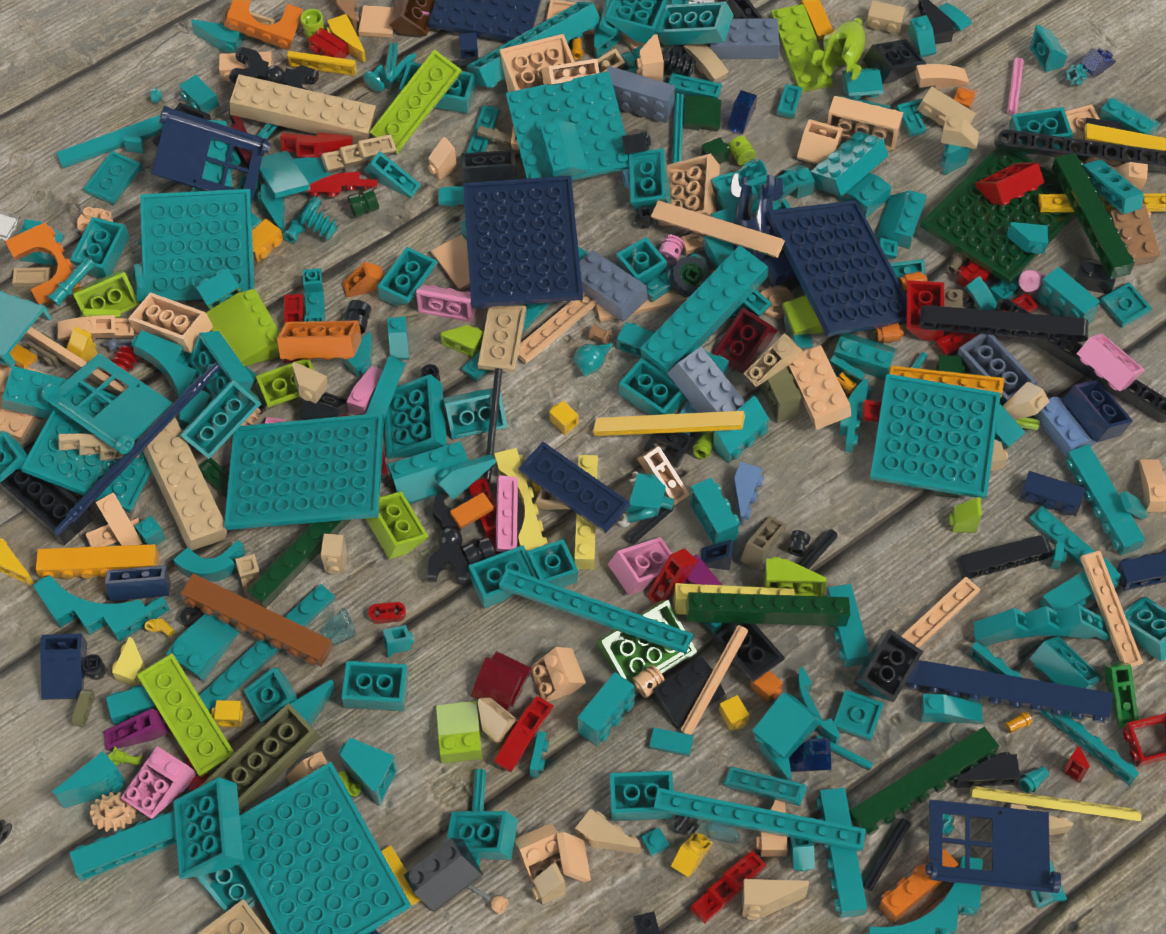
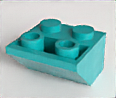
[842,68,884,99]
[940,144,970,175]

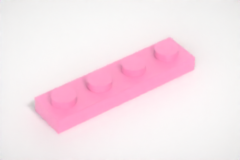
[496,475,518,552]

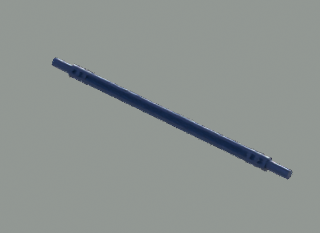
[53,363,221,536]

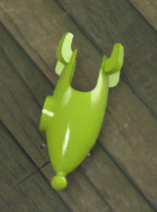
[811,18,866,86]

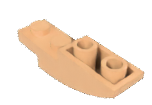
[58,315,134,341]

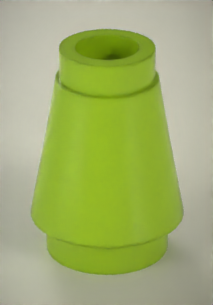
[693,431,714,459]

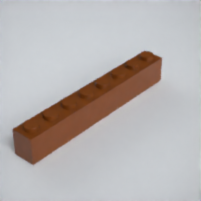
[181,574,333,667]

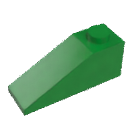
[1104,662,1139,728]

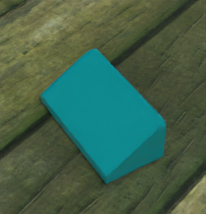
[890,259,926,280]

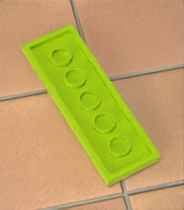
[771,4,833,92]
[370,49,463,154]
[137,653,235,778]

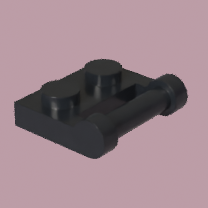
[644,432,694,468]

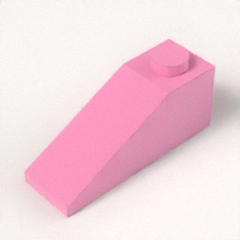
[347,366,383,415]

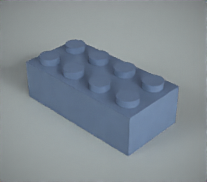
[709,18,779,59]
[607,66,675,123]
[580,250,648,322]
[957,334,1037,406]
[667,347,746,413]

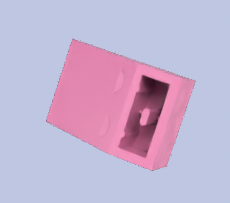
[121,746,197,819]

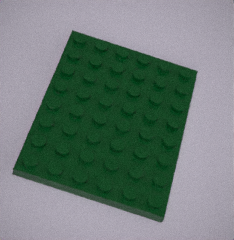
[920,148,1076,285]

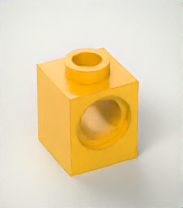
[212,700,244,727]

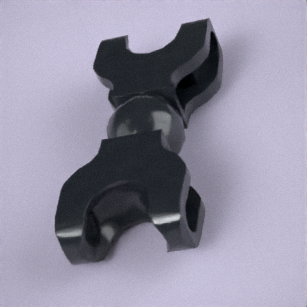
[229,47,319,90]
[428,494,472,585]

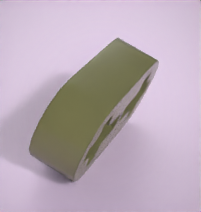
[72,689,95,727]

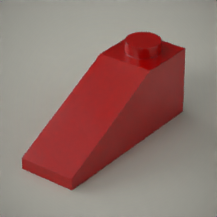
[646,548,698,604]

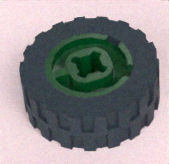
[669,256,712,298]

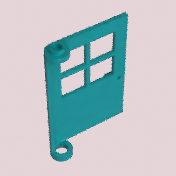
[41,353,173,454]

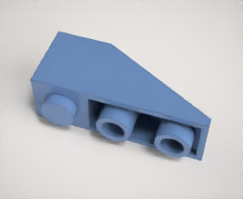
[733,462,764,526]

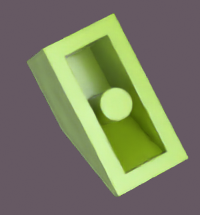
[441,325,484,357]
[949,497,982,533]

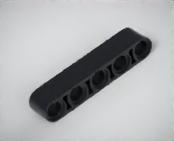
[956,535,1053,579]

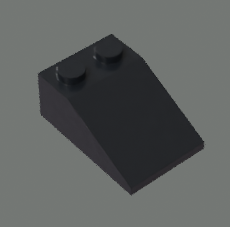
[863,39,926,84]
[714,623,785,682]

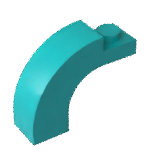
[174,540,246,582]

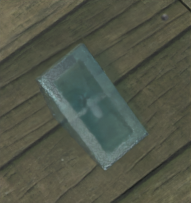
[320,608,357,647]
[707,821,740,844]

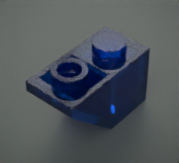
[1080,48,1116,76]
[727,90,757,134]
[789,738,831,772]

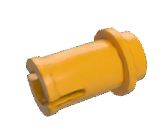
[571,38,584,60]
[837,372,857,395]
[1005,712,1032,734]

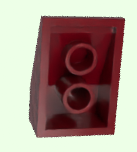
[713,308,778,374]

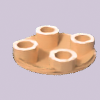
[77,207,113,235]

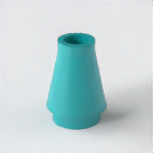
[1018,766,1049,793]

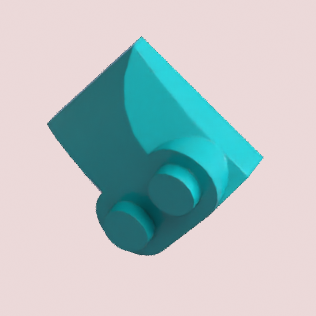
[0,430,28,482]
[244,667,297,723]

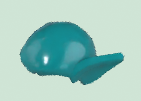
[573,343,613,377]

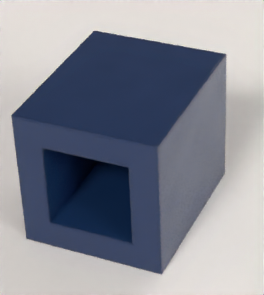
[459,33,478,59]

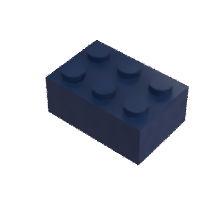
[1062,379,1133,443]

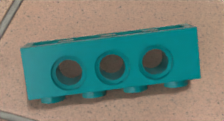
[1083,159,1144,214]

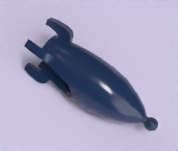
[730,173,783,262]

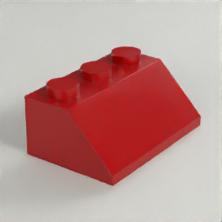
[975,163,1044,206]
[907,280,944,341]

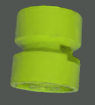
[301,9,325,40]

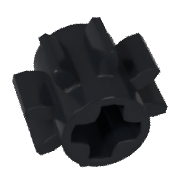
[635,206,655,229]
[673,815,700,835]

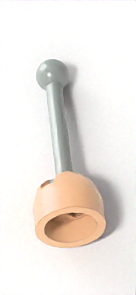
[468,885,509,914]

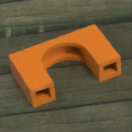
[224,0,303,50]
[5,222,81,307]

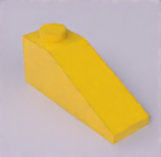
[326,14,366,62]
[0,538,34,586]

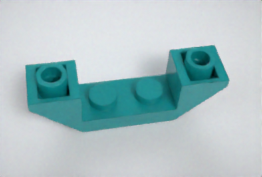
[303,268,325,322]

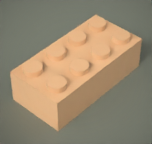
[827,96,903,150]
[128,293,213,353]
[787,345,851,430]

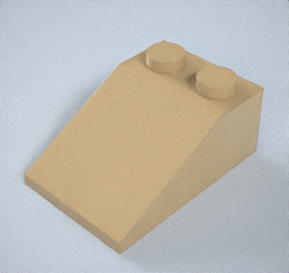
[742,879,809,920]

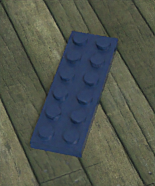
[518,442,631,534]

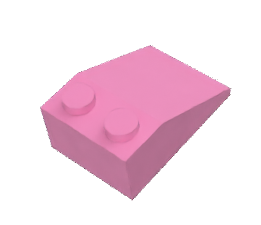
[608,537,672,596]

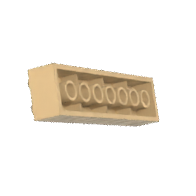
[230,75,376,143]
[137,418,227,550]

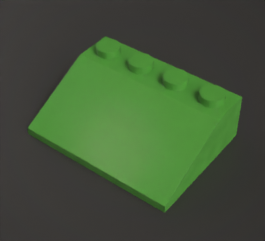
[595,600,697,691]

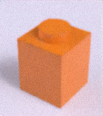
[750,671,783,703]

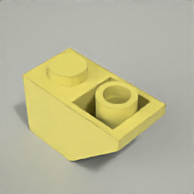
[112,637,146,686]

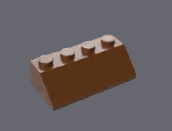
[389,0,436,36]

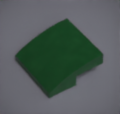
[683,96,721,131]

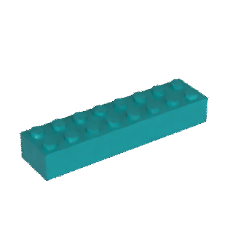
[466,1,601,88]
[640,245,768,375]

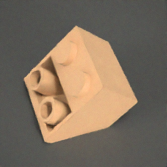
[797,119,843,165]
[531,647,586,702]
[514,823,563,884]

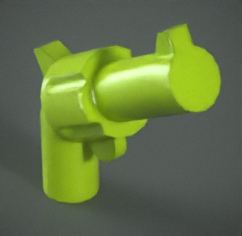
[107,746,142,766]

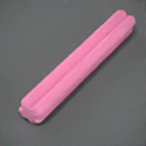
[1007,57,1024,115]

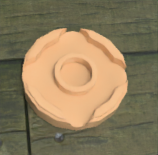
[761,285,795,319]

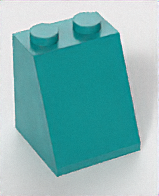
[752,692,823,758]
[339,737,398,806]

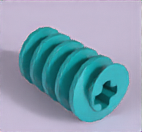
[300,203,340,241]

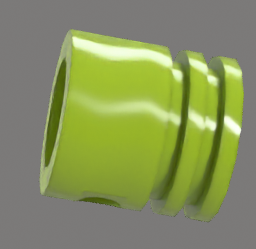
[728,136,757,166]

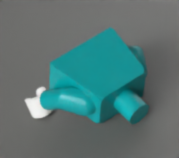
[618,472,675,528]

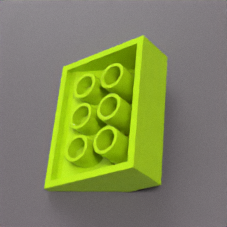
[205,289,280,367]

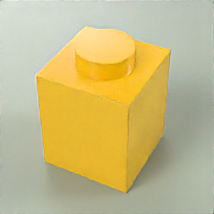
[549,401,579,435]
[719,695,750,731]

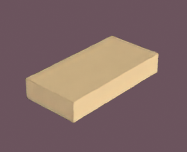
[12,267,52,287]

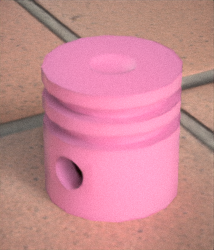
[659,235,685,265]
[1019,270,1046,293]

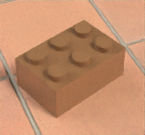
[1108,204,1160,266]

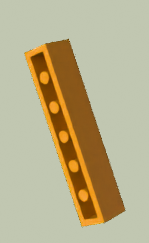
[36,544,159,579]

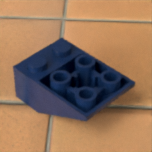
[40,633,87,700]

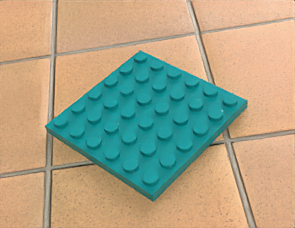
[506,71,629,181]
[140,189,255,302]
[870,374,1001,499]
[22,384,177,514]

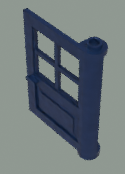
[151,105,271,204]
[925,799,1061,893]

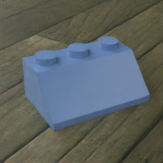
[1034,397,1096,457]

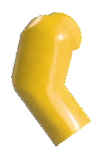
[144,618,175,638]

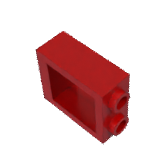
[1123,713,1166,767]

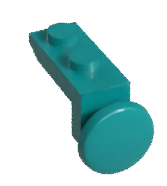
[363,53,417,93]
[710,159,767,192]

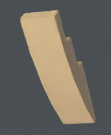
[321,134,397,173]
[58,434,140,461]

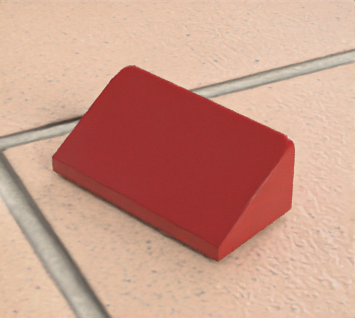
[1063,746,1090,783]

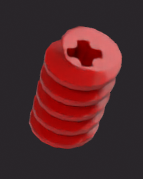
[103,346,141,383]

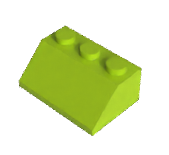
[72,269,139,313]
[256,359,315,408]
[365,491,429,560]

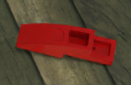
[280,132,353,158]
[305,172,378,197]
[494,695,554,773]

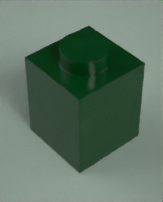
[701,137,730,164]

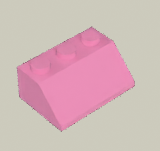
[416,284,476,322]
[1077,333,1145,391]

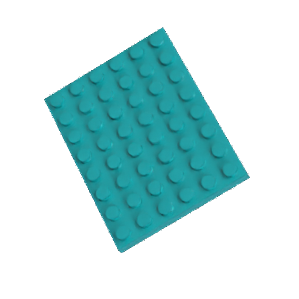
[224,413,384,530]
[240,762,412,934]

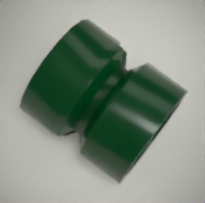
[347,187,379,218]

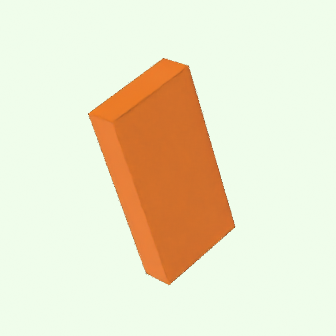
[450,493,494,529]

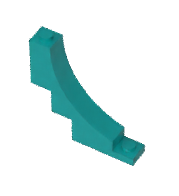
[703,174,767,269]
[132,330,211,446]
[33,575,170,642]
[973,604,1111,646]

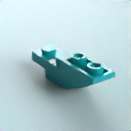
[839,379,871,453]

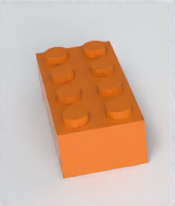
[277,320,362,360]

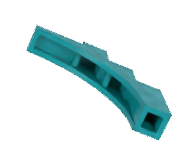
[867,856,983,934]

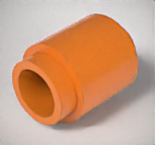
[899,271,927,292]
[875,323,904,343]

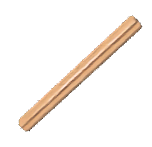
[681,625,748,735]

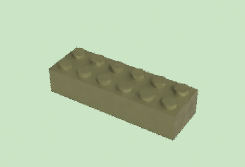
[198,703,321,814]

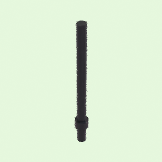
[483,368,503,482]

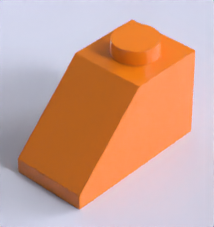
[954,86,977,110]
[342,262,384,298]

